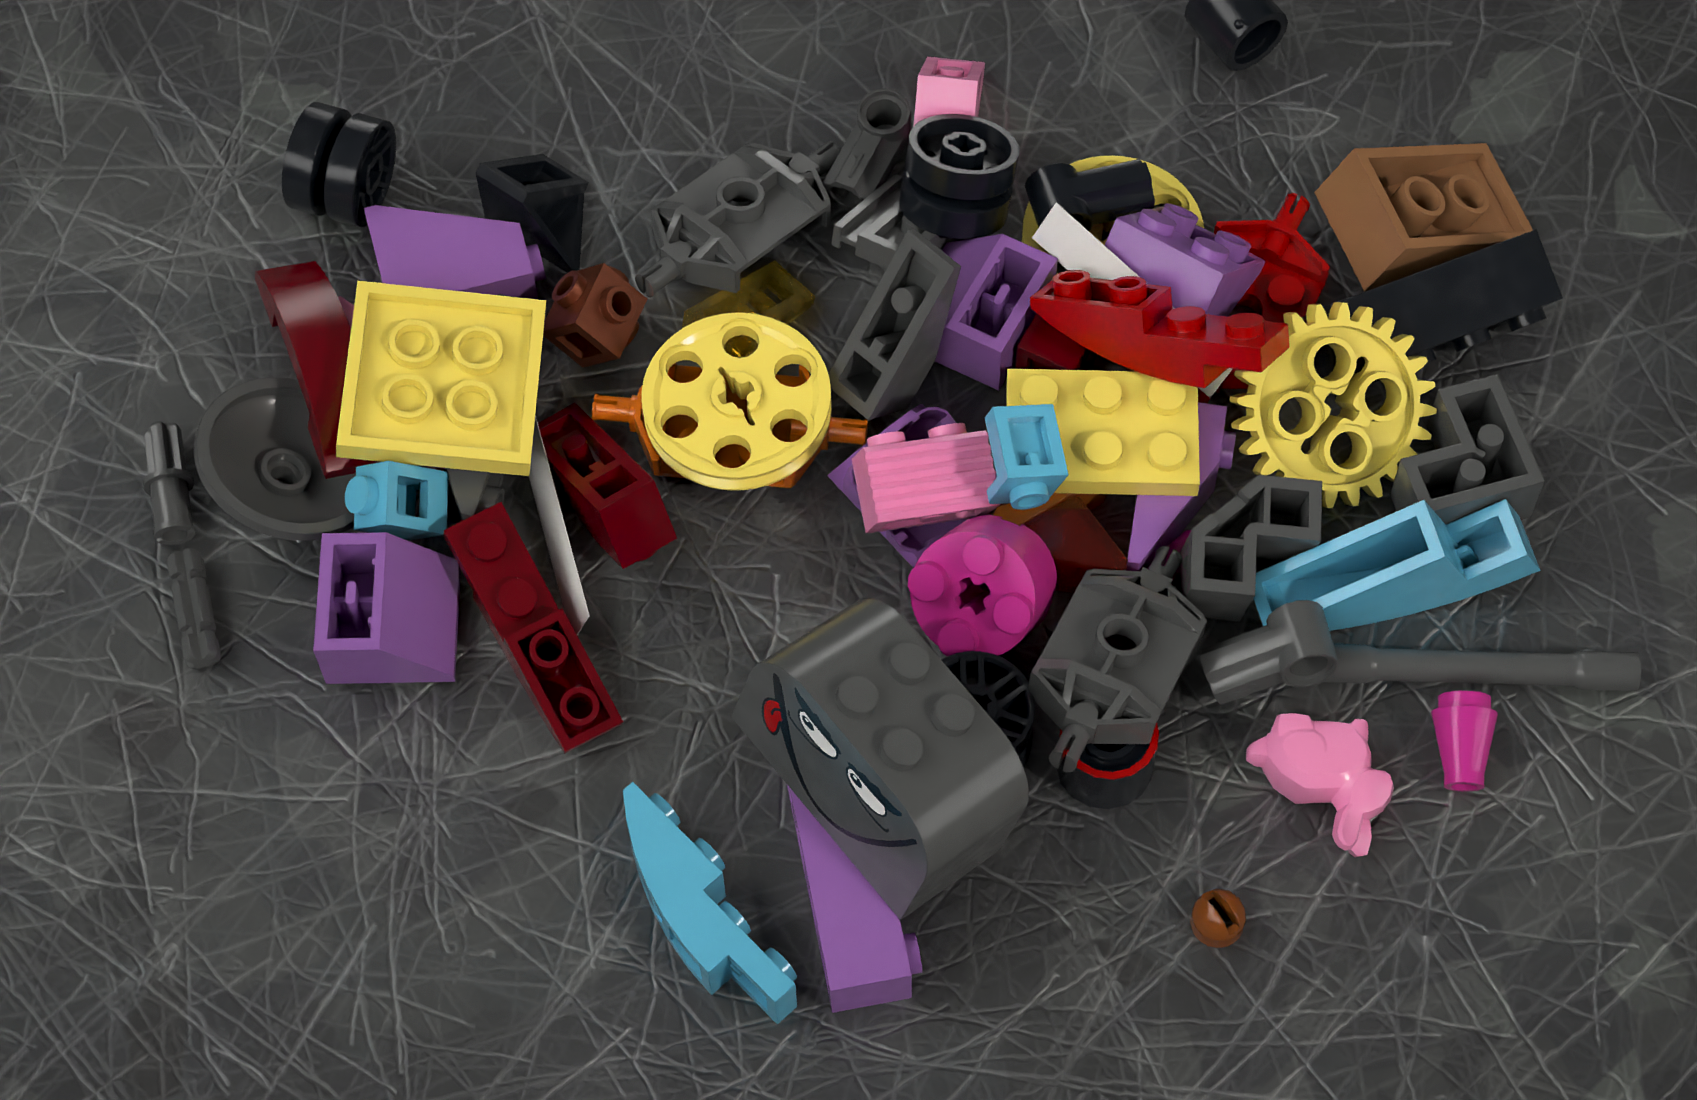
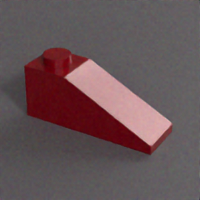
[538,403,677,569]

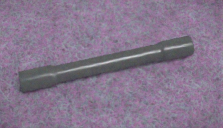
[1324,644,1641,691]

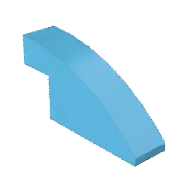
[1254,499,1541,631]

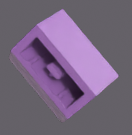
[1105,203,1266,317]
[935,234,1058,391]
[313,532,461,684]

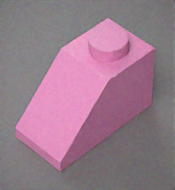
[913,57,985,126]

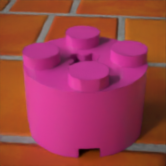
[907,515,1057,657]

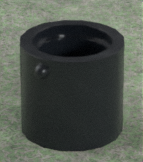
[1184,0,1288,71]

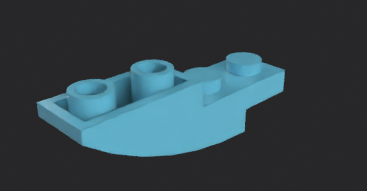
[623,782,797,1024]

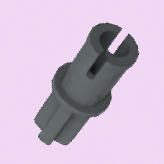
[143,421,196,545]

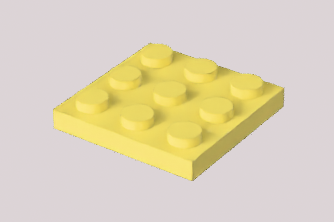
[336,280,546,476]

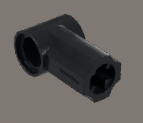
[1024,159,1155,231]

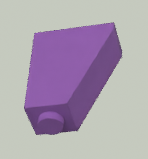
[364,205,546,299]

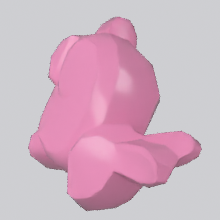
[1246,713,1394,858]

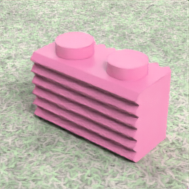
[852,423,1000,533]

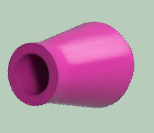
[1431,691,1498,792]

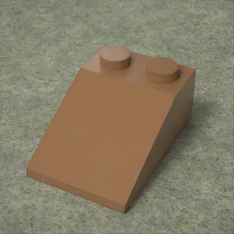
[1314,143,1533,292]

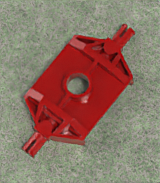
[1198,193,1330,404]

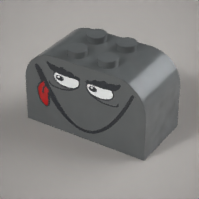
[731,598,1029,920]

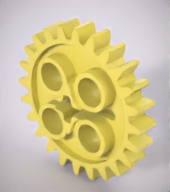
[1230,302,1437,508]

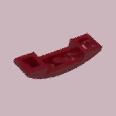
[255,261,380,479]

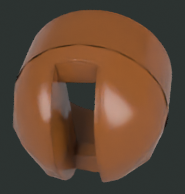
[1190,888,1246,948]

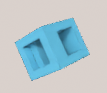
[345,461,449,541]

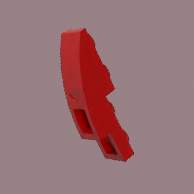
[1030,270,1290,388]

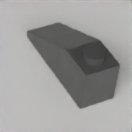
[829,229,961,420]

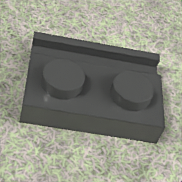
[831,174,952,271]

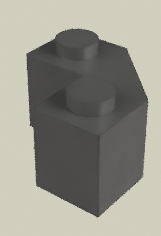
[1177,475,1322,622]

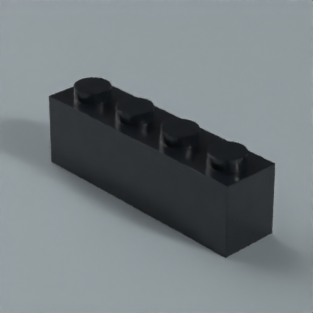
[1301,229,1563,384]

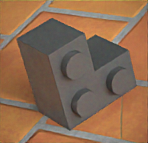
[1390,374,1545,524]

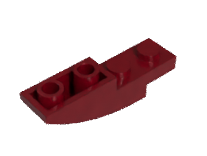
[443,502,623,754]

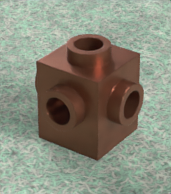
[543,263,648,368]

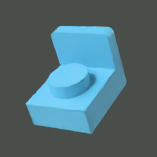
[985,404,1069,510]

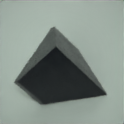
[476,154,589,273]

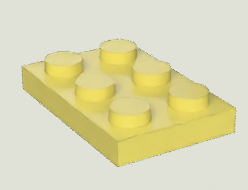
[1006,369,1200,496]

